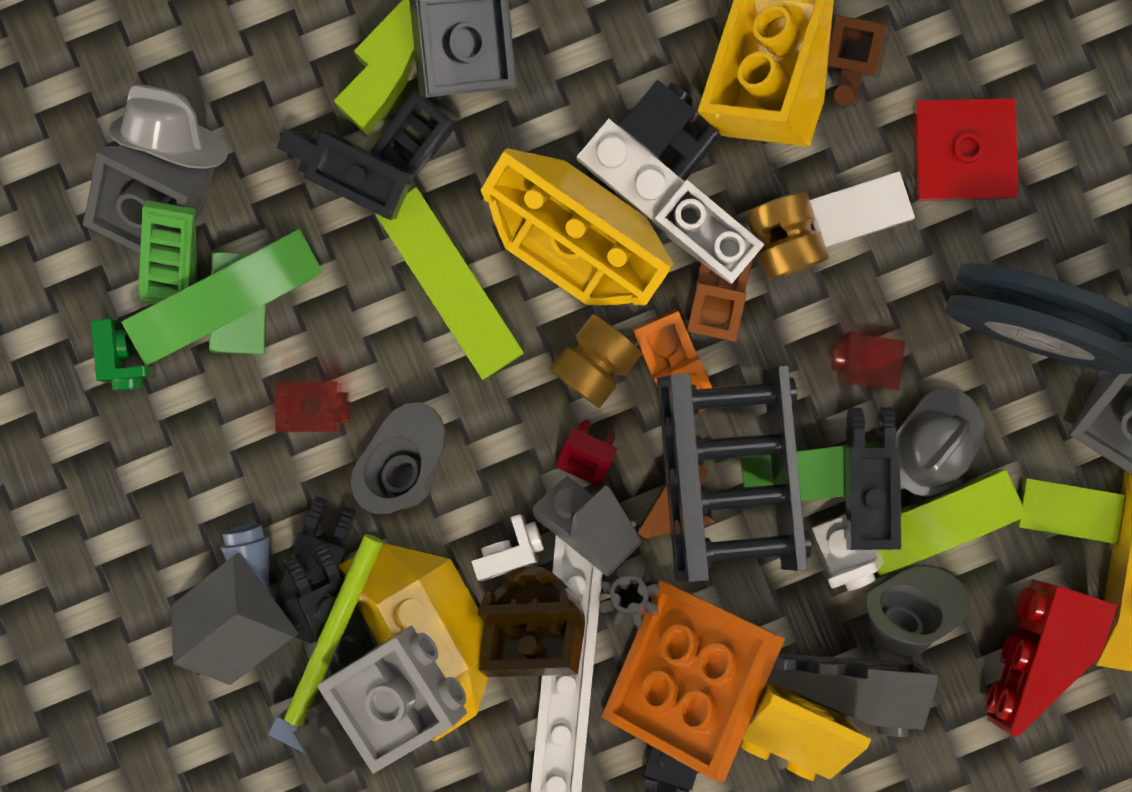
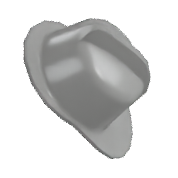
[109,84,228,169]

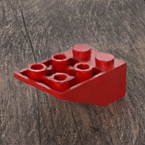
[985,579,1117,737]

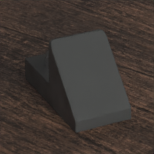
[533,475,641,577]

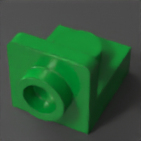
[91,319,156,391]

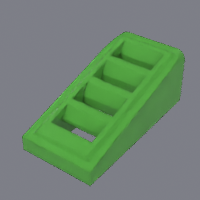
[139,200,197,304]

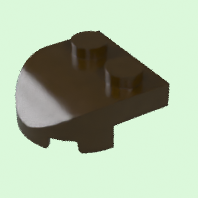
[477,566,585,677]

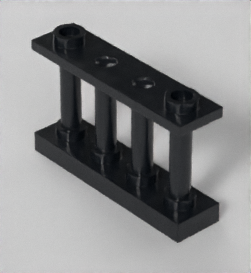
[657,366,812,582]

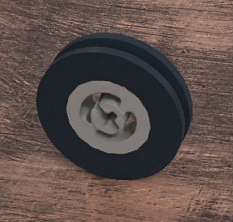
[945,263,1132,374]

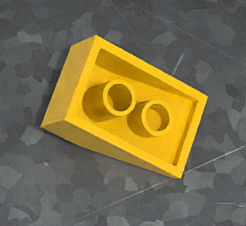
[697,0,834,147]
[740,681,871,781]

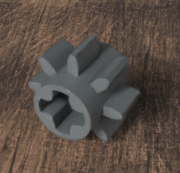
[599,567,660,630]

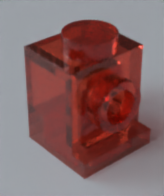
[275,381,351,433]

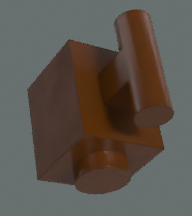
[828,15,890,107]

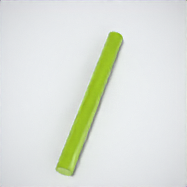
[284,534,384,727]

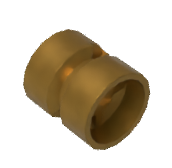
[745,192,829,280]
[549,314,643,409]

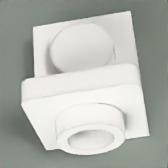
[812,513,884,591]
[472,514,544,581]

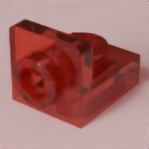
[831,331,906,391]

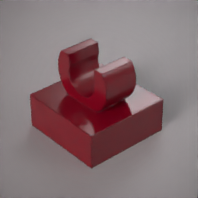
[555,419,618,487]

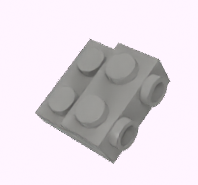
[317,625,468,774]

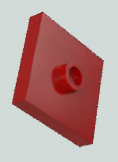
[914,98,1018,201]

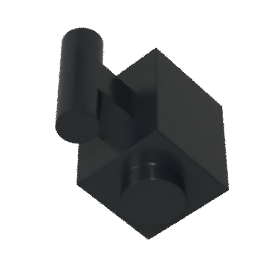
[619,79,721,182]

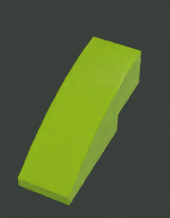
[334,0,416,137]
[877,469,1027,575]

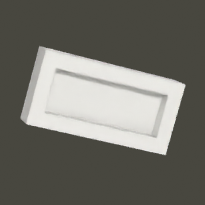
[810,171,915,248]

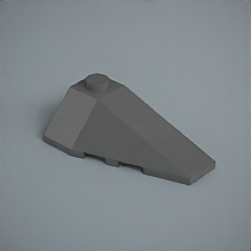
[767,652,938,737]

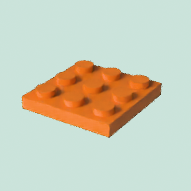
[601,580,785,782]

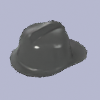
[896,387,984,496]
[351,402,446,514]
[865,566,971,657]

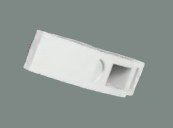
[577,119,765,284]

